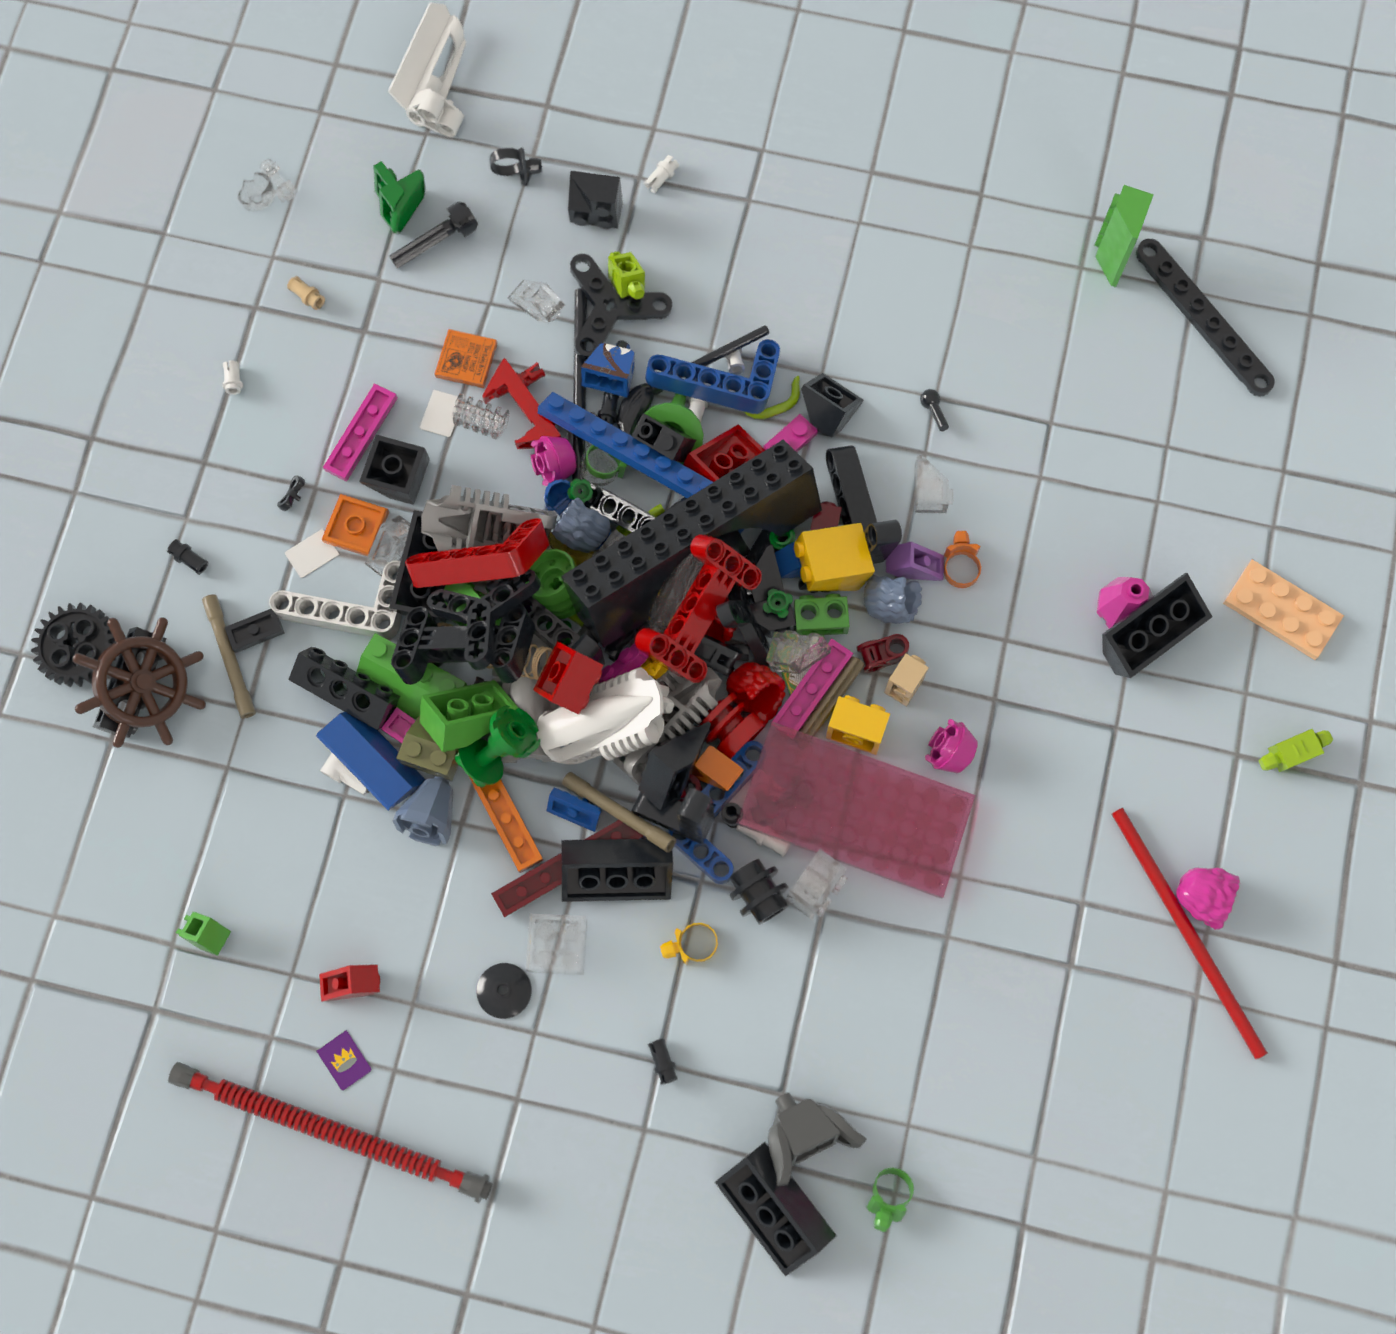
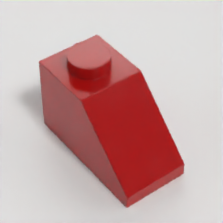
[319,964,380,1002]

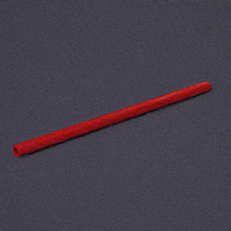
[1111,808,1268,1060]

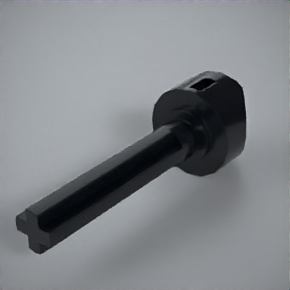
[389,202,478,268]

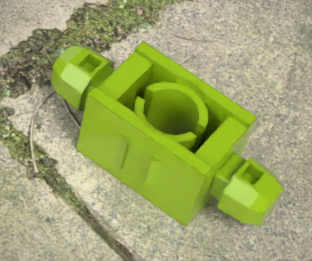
[608,251,645,299]
[1259,728,1333,772]

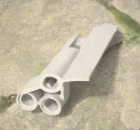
[388,2,466,137]

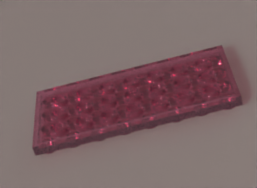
[736,722,975,898]

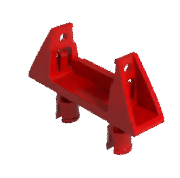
[482,358,561,449]

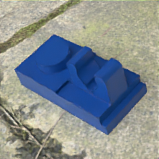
[546,787,602,832]

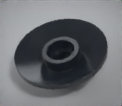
[477,963,532,1019]

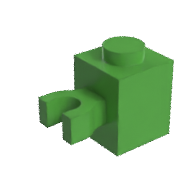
[176,911,231,956]

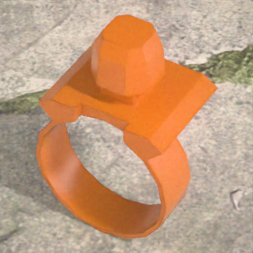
[944,531,981,588]

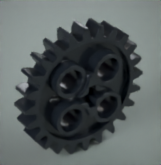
[31,602,116,687]

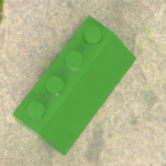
[1094,185,1154,287]
[356,633,468,720]

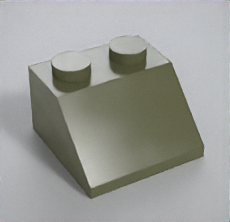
[396,716,458,781]

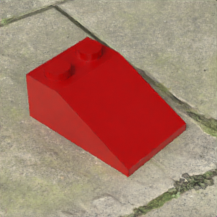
[683,424,765,482]

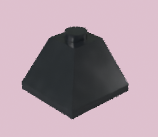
[801,373,864,438]

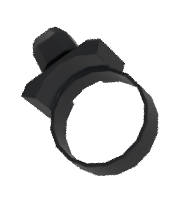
[489,147,542,186]

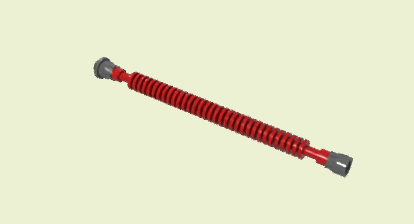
[168,1062,493,1203]

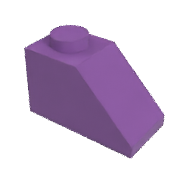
[886,542,944,581]

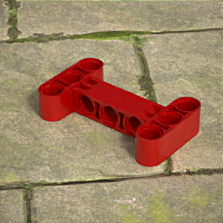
[635,534,762,683]

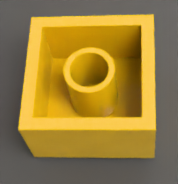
[826,695,890,755]

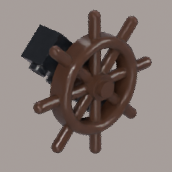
[73,617,206,748]

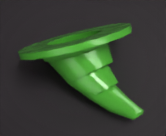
[644,393,704,465]

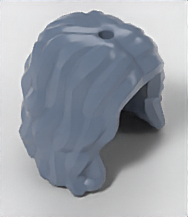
[552,498,611,553]
[864,575,922,624]

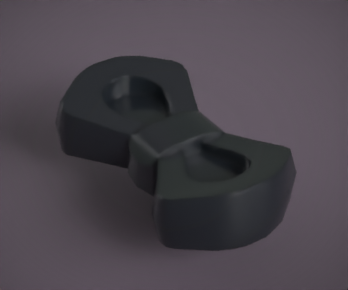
[277,475,305,511]

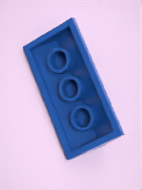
[316,712,426,811]

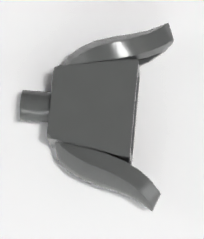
[768,1092,867,1186]

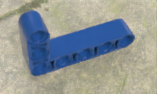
[645,339,780,414]
[668,741,765,884]

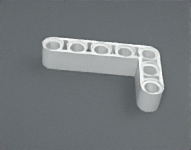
[269,561,402,639]

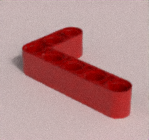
[405,518,550,588]

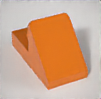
[692,746,744,791]

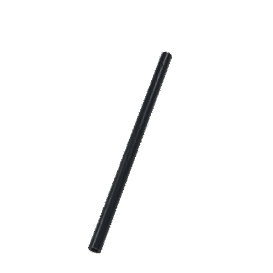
[572,288,587,494]

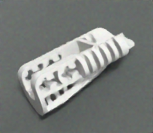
[537,668,664,764]

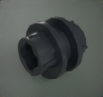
[730,859,789,925]

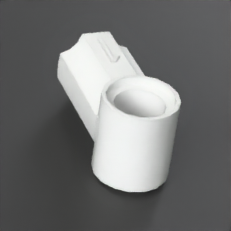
[320,753,370,796]

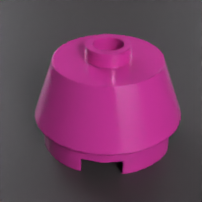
[530,436,576,486]
[925,719,978,773]

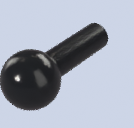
[920,389,949,431]

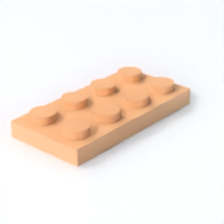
[1223,559,1344,660]

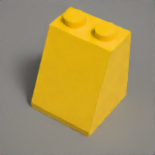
[794,523,875,591]

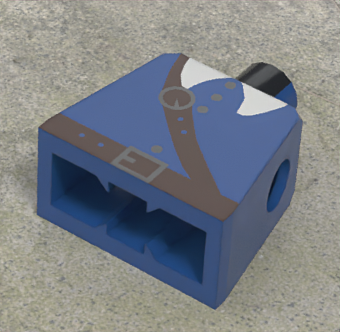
[581,340,635,397]

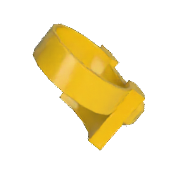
[660,923,718,965]

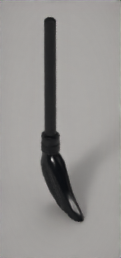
[616,325,770,436]

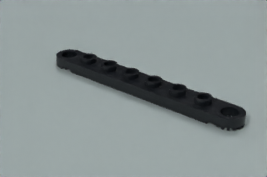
[1136,238,1275,397]

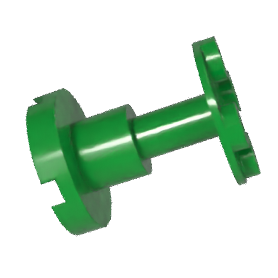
[455,705,540,787]

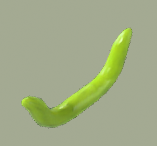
[743,375,800,419]

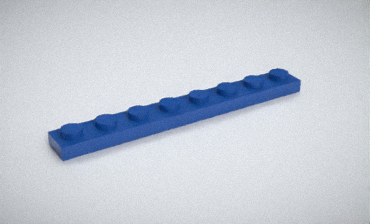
[538,392,713,498]

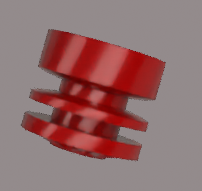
[699,692,767,759]

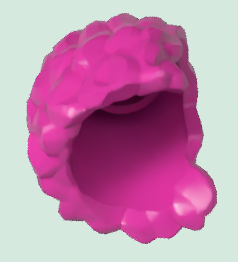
[1176,868,1240,930]

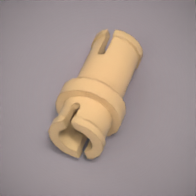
[287,276,325,310]

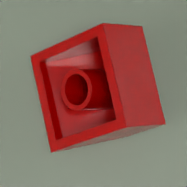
[533,641,604,715]

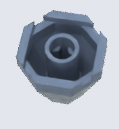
[393,776,453,846]

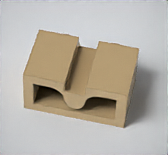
[884,654,929,707]

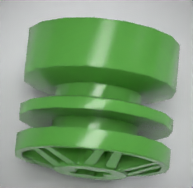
[525,549,577,619]

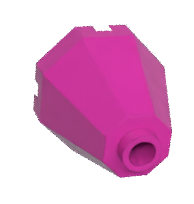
[1097,577,1153,629]

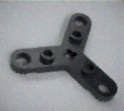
[570,254,672,360]

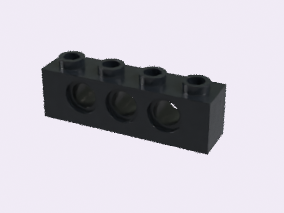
[288,647,400,730]

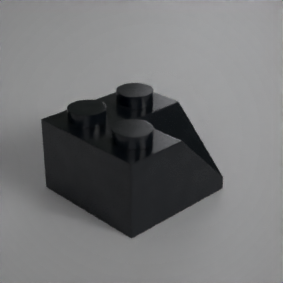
[568,171,623,229]
[359,435,430,505]

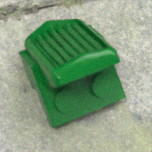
[373,161,426,234]

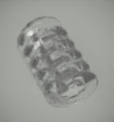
[453,393,510,439]

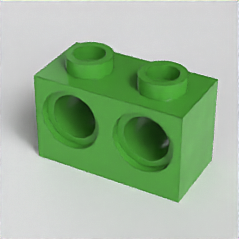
[794,594,850,637]

